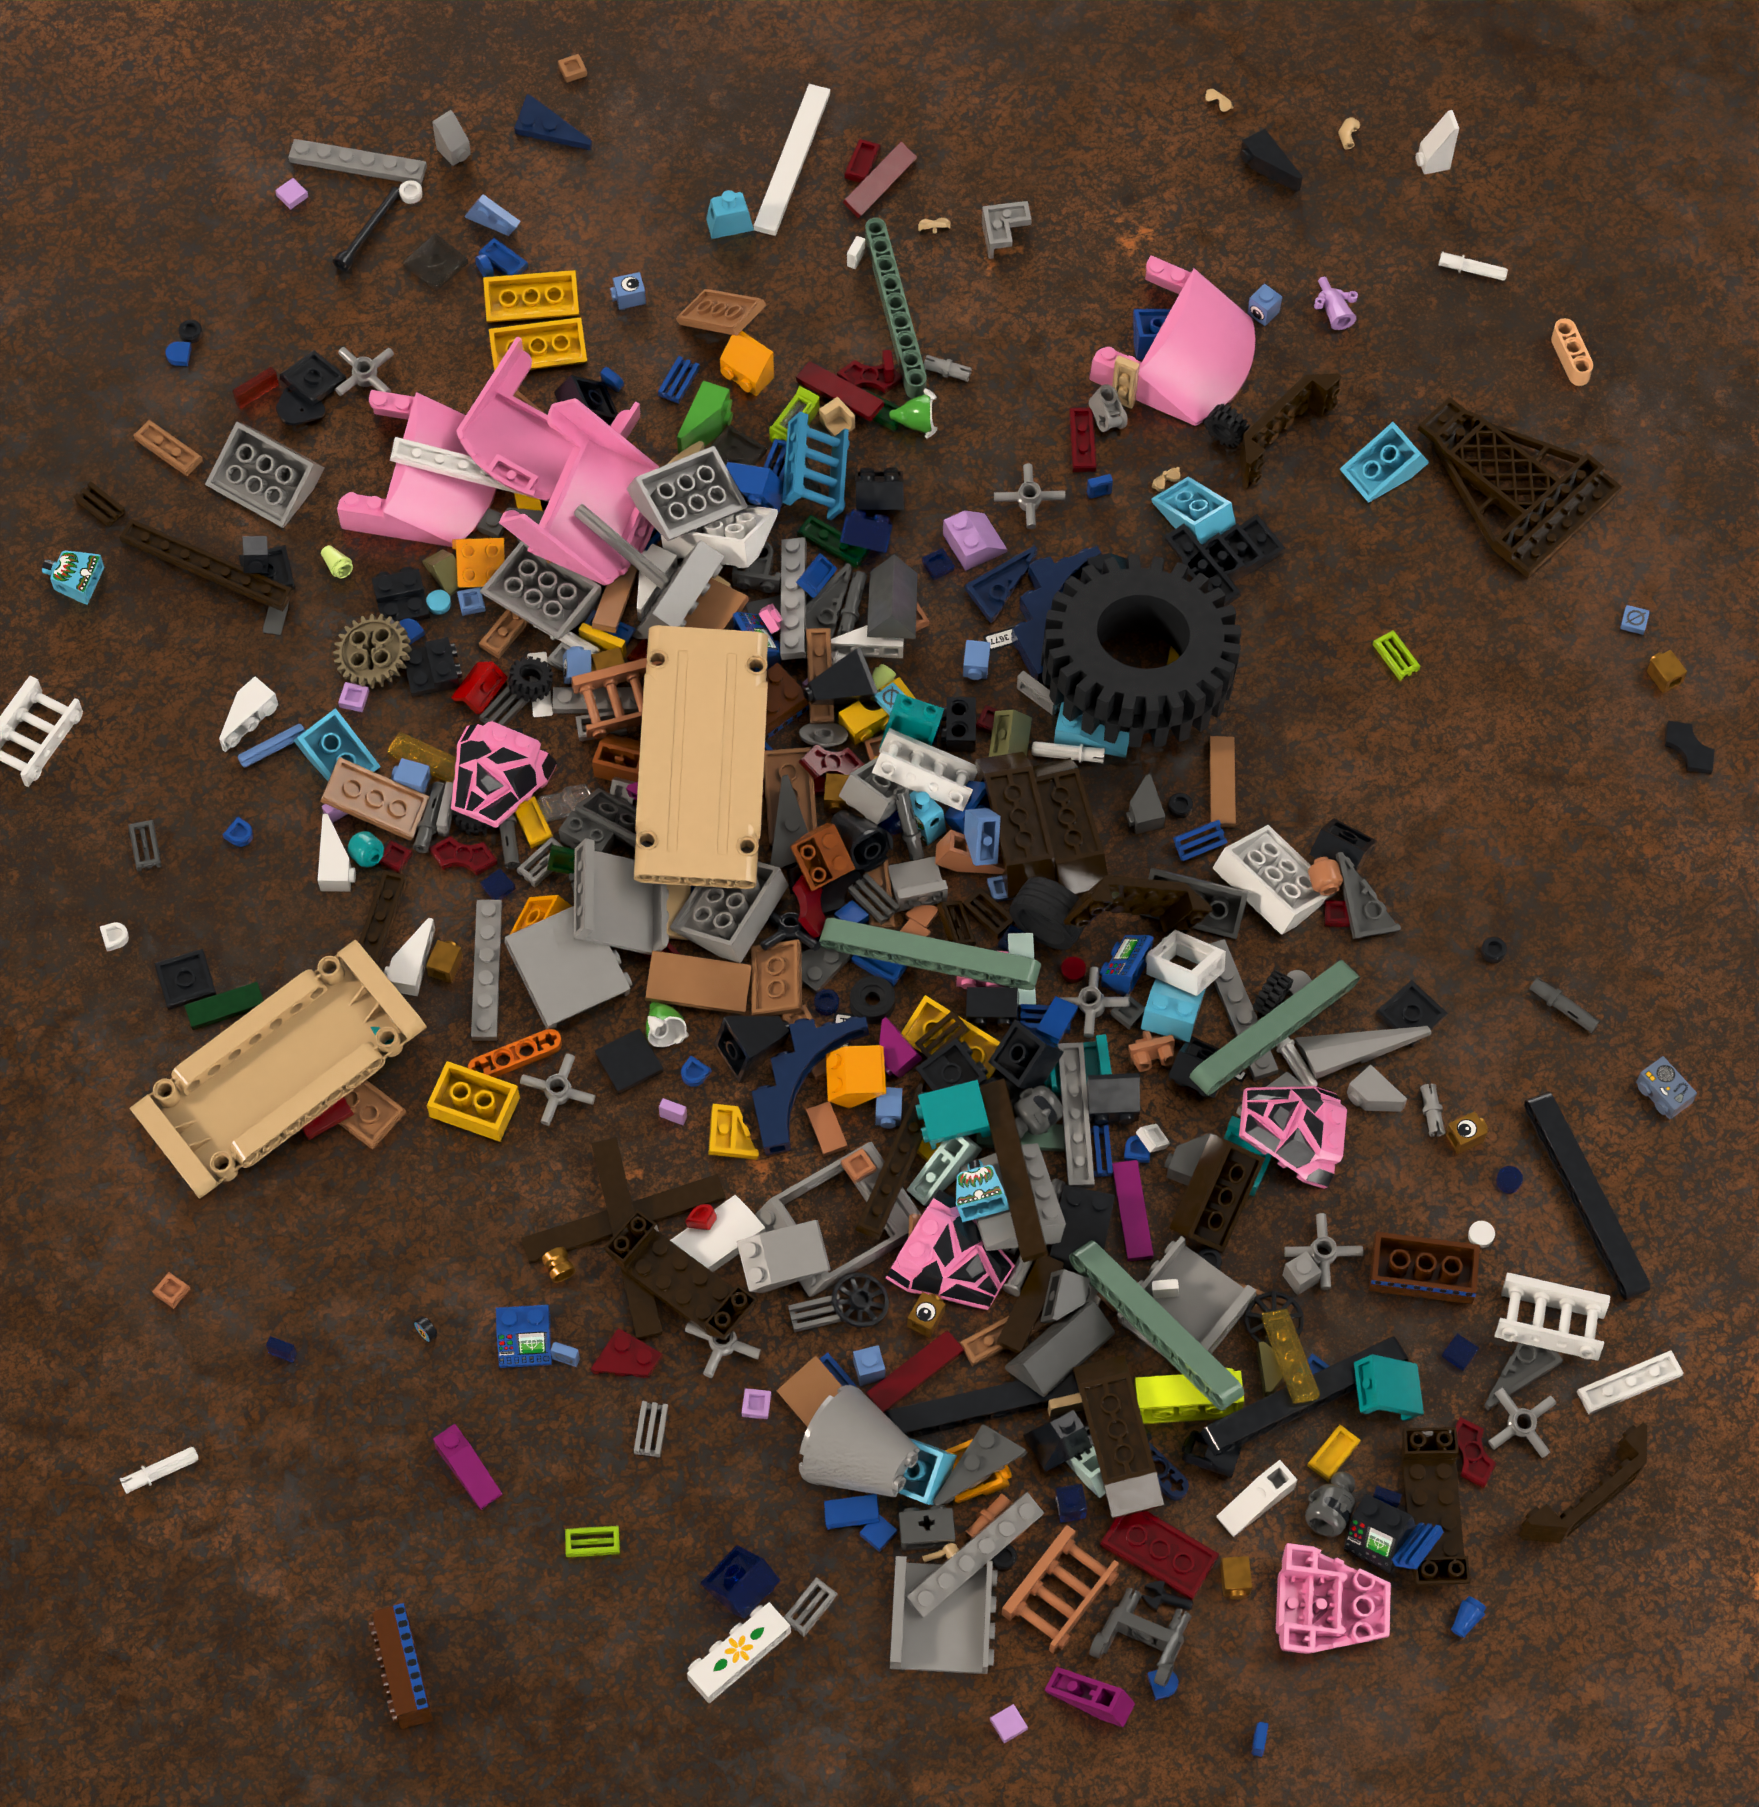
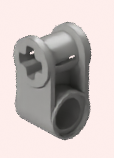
[1089,384,1128,432]

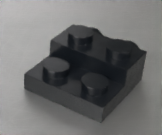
[372,567,430,622]
[404,637,462,698]
[916,1038,988,1091]

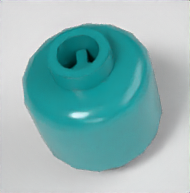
[347,831,384,868]

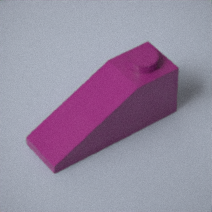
[433,1424,502,1510]
[1045,1666,1135,1727]

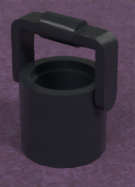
[1182,1430,1242,1478]

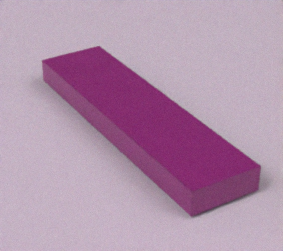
[1112,1160,1153,1262]

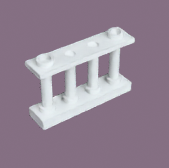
[0,676,83,787]
[872,728,977,812]
[1495,1272,1610,1361]

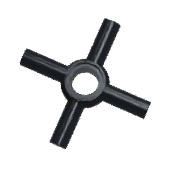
[760,911,821,951]

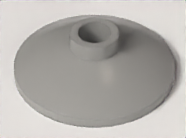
[799,723,848,748]

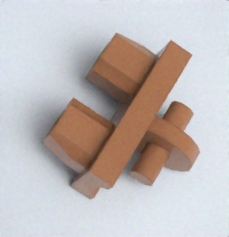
[1128,1030,1175,1072]

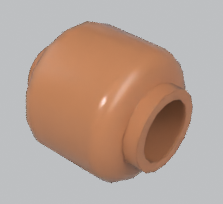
[1308,857,1343,896]

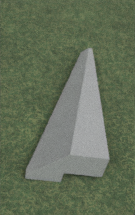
[1295,1026,1431,1080]

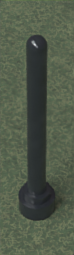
[333,187,400,272]

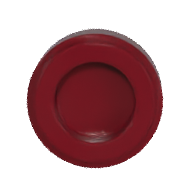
[1061,957,1086,983]

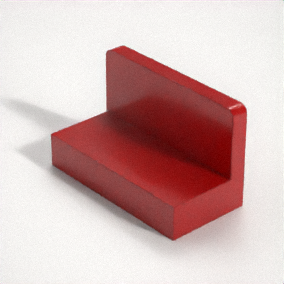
[451,661,508,714]

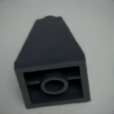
[803,647,878,705]
[714,1016,791,1083]

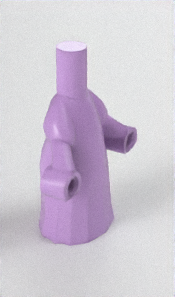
[1314,277,1358,330]

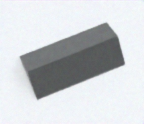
[867,554,918,639]
[575,788,653,850]
[1140,868,1248,939]
[1005,1301,1115,1397]

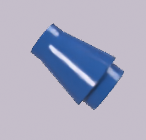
[1450,1596,1486,1638]

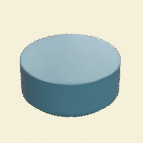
[426,590,451,615]

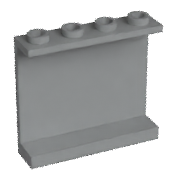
[574,838,669,955]
[504,906,632,1029]
[1117,1236,1256,1355]
[890,1556,998,1674]

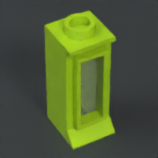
[769,386,820,448]

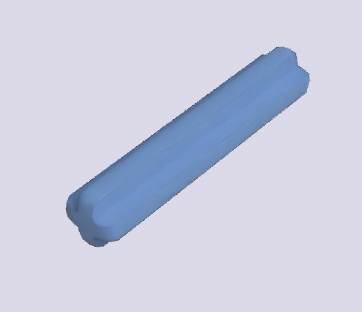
[238,724,305,768]

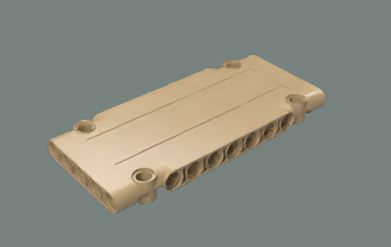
[634,625,768,889]
[130,939,427,1199]

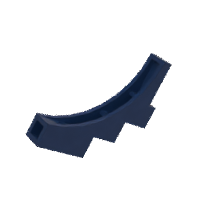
[1011,546,1102,684]
[752,1016,869,1156]

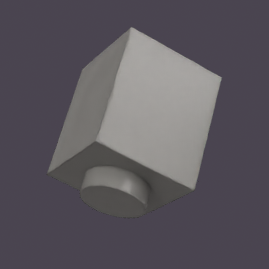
[1282,1251,1322,1295]

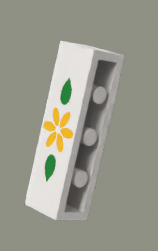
[687,1602,791,1704]

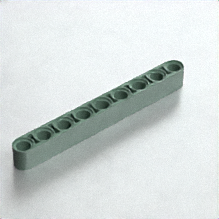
[865,218,927,399]
[819,918,1041,990]
[1189,960,1361,1096]
[1069,1240,1244,1410]

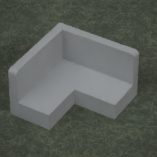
[982,201,1031,259]

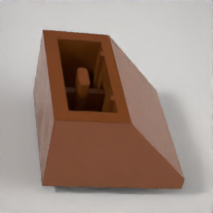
[592,733,641,782]
[790,823,856,891]

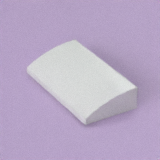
[670,1195,766,1272]

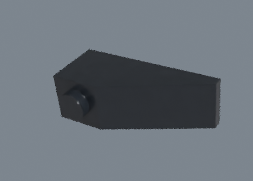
[1240,129,1303,192]

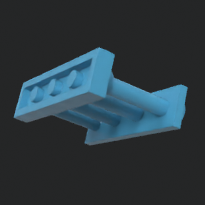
[782,411,850,520]

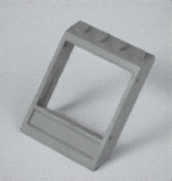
[755,1142,921,1297]

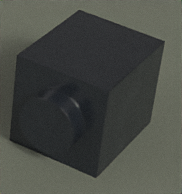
[243,536,268,573]

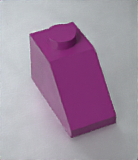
[879,1017,923,1078]

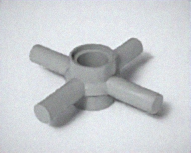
[335,347,394,396]
[994,463,1065,529]
[1059,967,1130,1038]
[520,1054,596,1126]
[1284,1213,1363,1290]
[685,1322,761,1378]
[1488,1387,1556,1458]

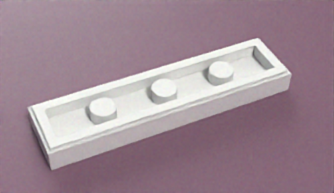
[1577,1350,1683,1415]

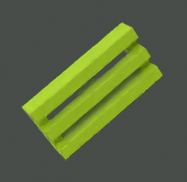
[1373,630,1421,681]
[565,1526,620,1557]

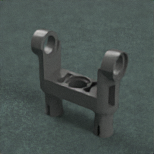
[1089,1588,1192,1687]

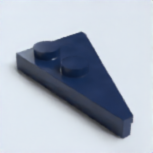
[514,94,592,150]
[965,546,1038,623]

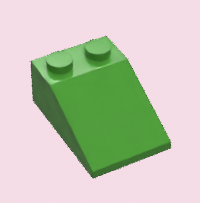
[677,381,733,454]

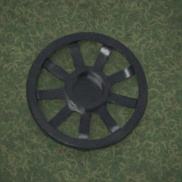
[831,1273,889,1329]
[1245,1291,1304,1348]

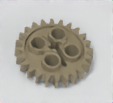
[333,614,412,689]

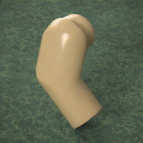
[1338,117,1360,150]

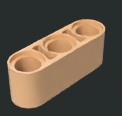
[1551,318,1593,386]

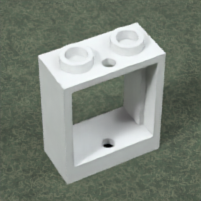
[1145,930,1226,996]

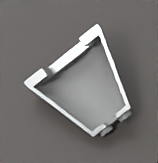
[799,1385,920,1497]

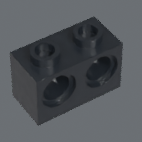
[941,697,976,752]

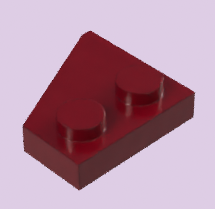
[591,1328,663,1378]

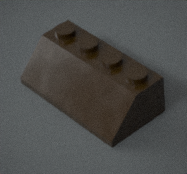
[1169,1134,1265,1253]

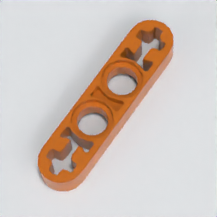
[468,1029,562,1078]

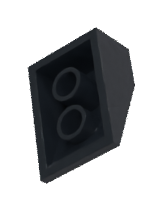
[1050,1185,1115,1273]

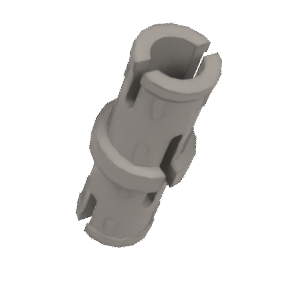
[924,355,972,382]
[1420,1084,1445,1137]

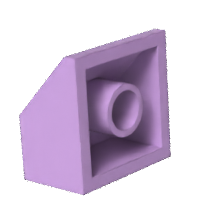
[943,511,1007,571]

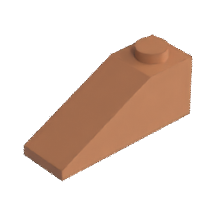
[935,830,1005,874]

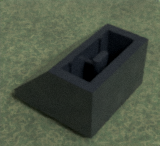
[856,467,904,510]

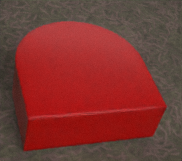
[685,1204,717,1230]

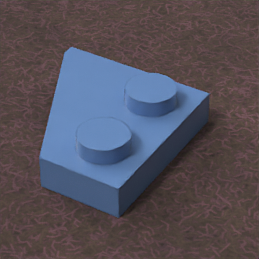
[465,194,520,236]

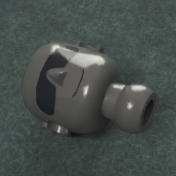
[1013,1086,1063,1140]
[1305,1471,1356,1537]

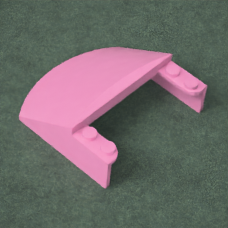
[1089,256,1255,426]
[456,336,640,501]
[337,390,497,547]
[499,398,659,585]

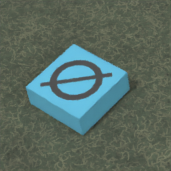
[874,682,906,716]

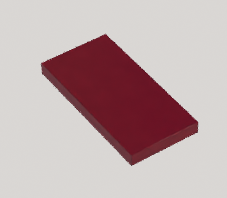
[1100,1511,1220,1600]

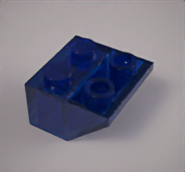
[840,509,893,553]

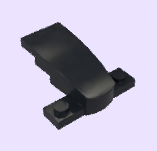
[1165,514,1285,607]

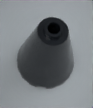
[831,809,893,872]

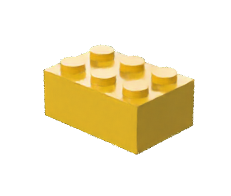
[427,1061,520,1142]

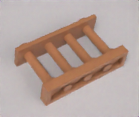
[572,658,663,739]
[1002,1525,1119,1654]

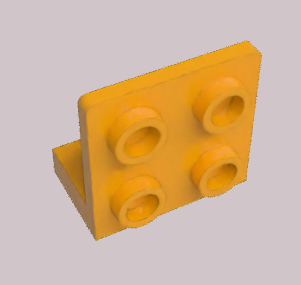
[452,538,505,588]

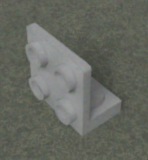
[888,857,948,911]

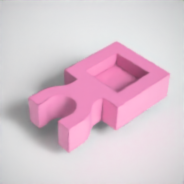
[759,603,782,634]

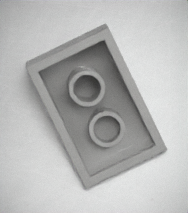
[839,756,913,825]
[737,1220,831,1293]

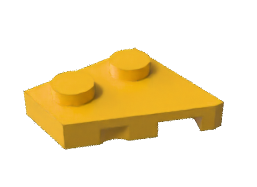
[708,1104,759,1160]

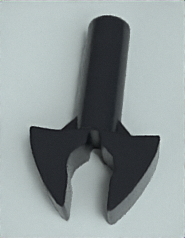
[1142,1581,1193,1612]

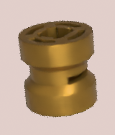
[542,1247,576,1283]

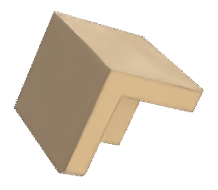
[819,397,855,437]

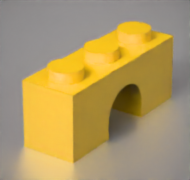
[839,677,916,745]

